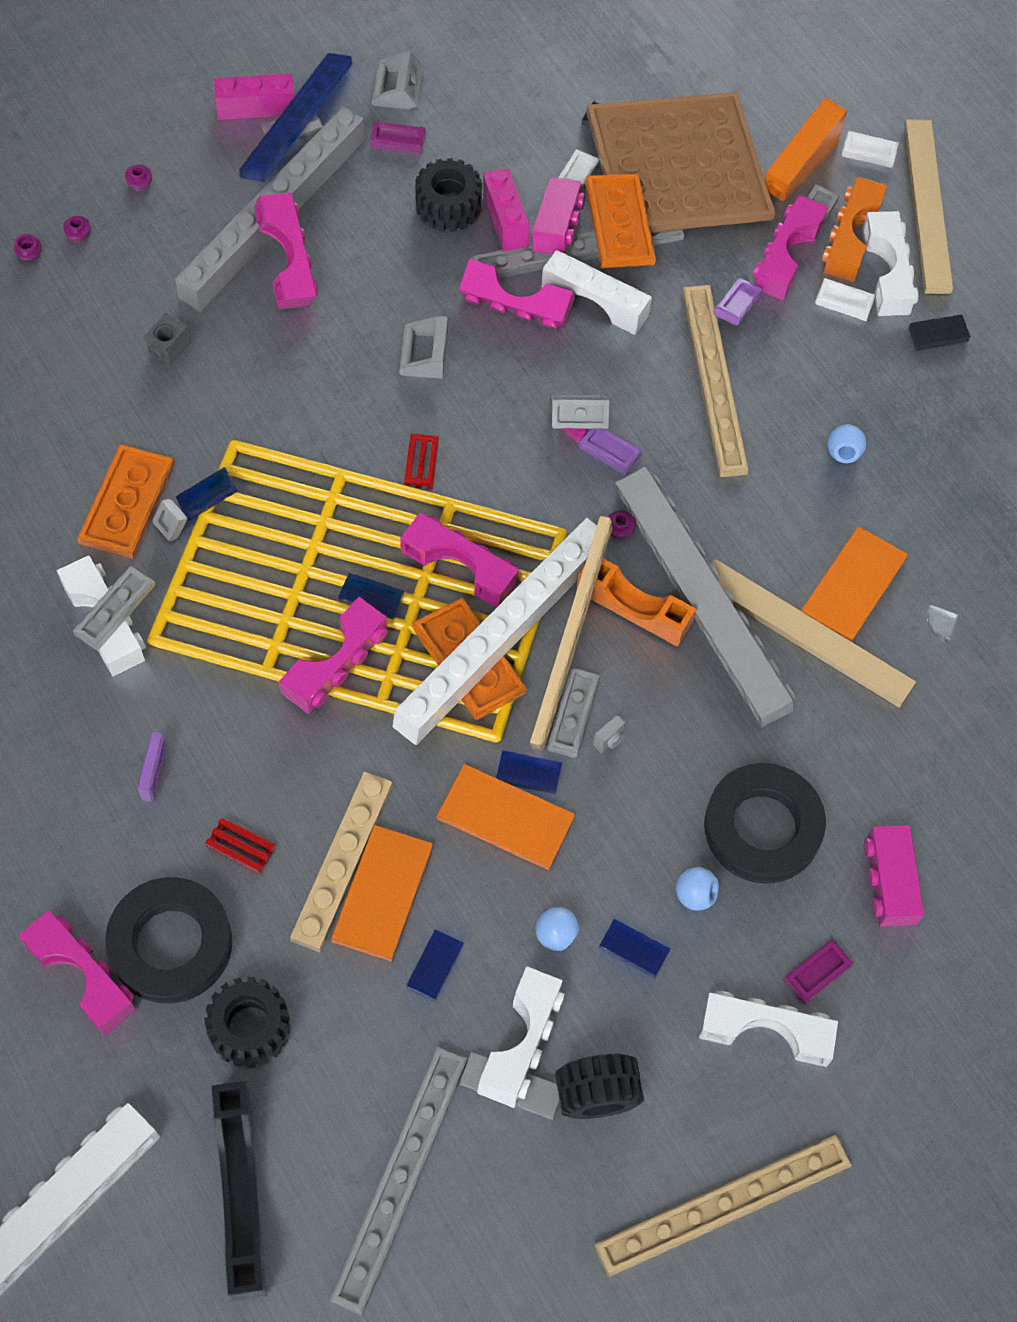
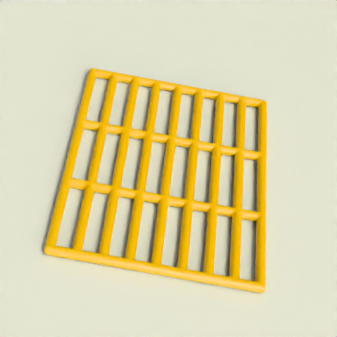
[147,440,568,743]

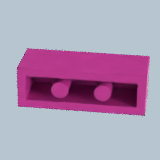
[214,73,296,120]
[483,168,529,252]
[533,177,585,254]
[864,825,924,927]

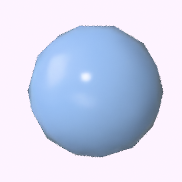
[827,424,867,464]
[676,867,719,911]
[535,907,580,951]

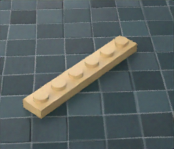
[290,772,393,952]

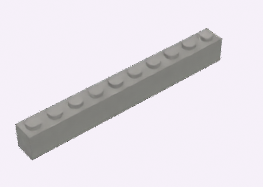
[175,107,365,312]
[615,466,795,728]

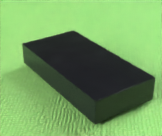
[909,314,971,350]

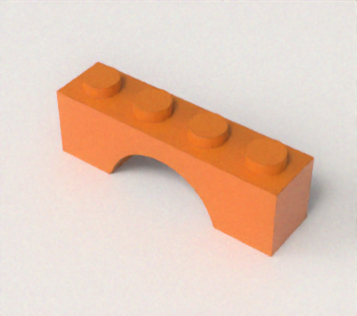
[822,177,887,282]
[576,558,696,647]

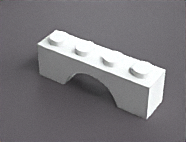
[862,211,918,316]
[541,250,652,335]
[56,555,146,677]
[477,966,565,1108]
[699,991,838,1067]

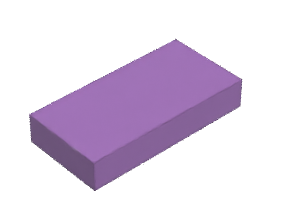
[714,278,763,326]
[579,428,642,476]
[138,732,167,802]

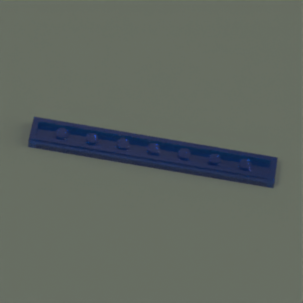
[239,52,352,182]

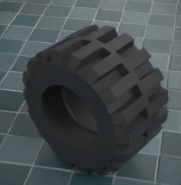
[415,158,482,232]
[204,977,291,1068]
[555,1054,644,1119]

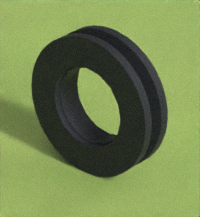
[704,763,826,884]
[105,877,232,1004]

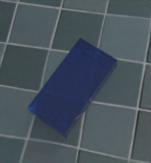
[175,467,238,521]
[338,573,404,620]
[496,750,562,794]
[599,919,670,979]
[406,929,464,1002]

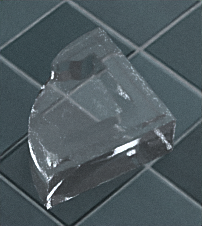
[927,605,958,644]

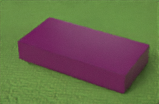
[370,121,426,154]
[783,939,854,1005]

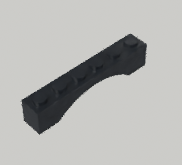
[212,1081,267,1301]

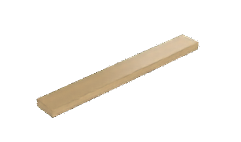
[904,120,953,294]
[682,285,749,477]
[530,516,613,751]
[711,559,916,708]
[594,1135,852,1278]

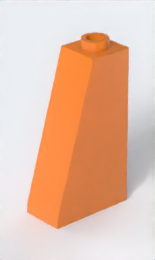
[765,97,847,202]

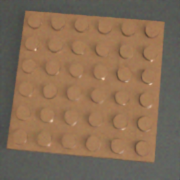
[586,92,775,232]

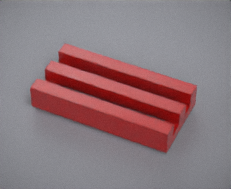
[404,434,439,490]
[205,817,276,874]

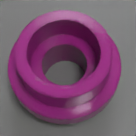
[125,165,152,190]
[63,216,91,242]
[14,234,42,260]
[607,511,635,539]

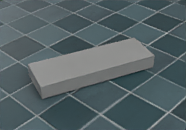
[73,565,155,651]
[547,667,600,758]
[460,1052,559,1120]

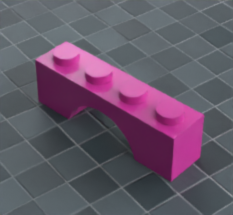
[254,193,318,310]
[753,195,828,300]
[459,259,575,330]
[400,512,519,608]
[279,597,388,714]
[18,910,136,1037]

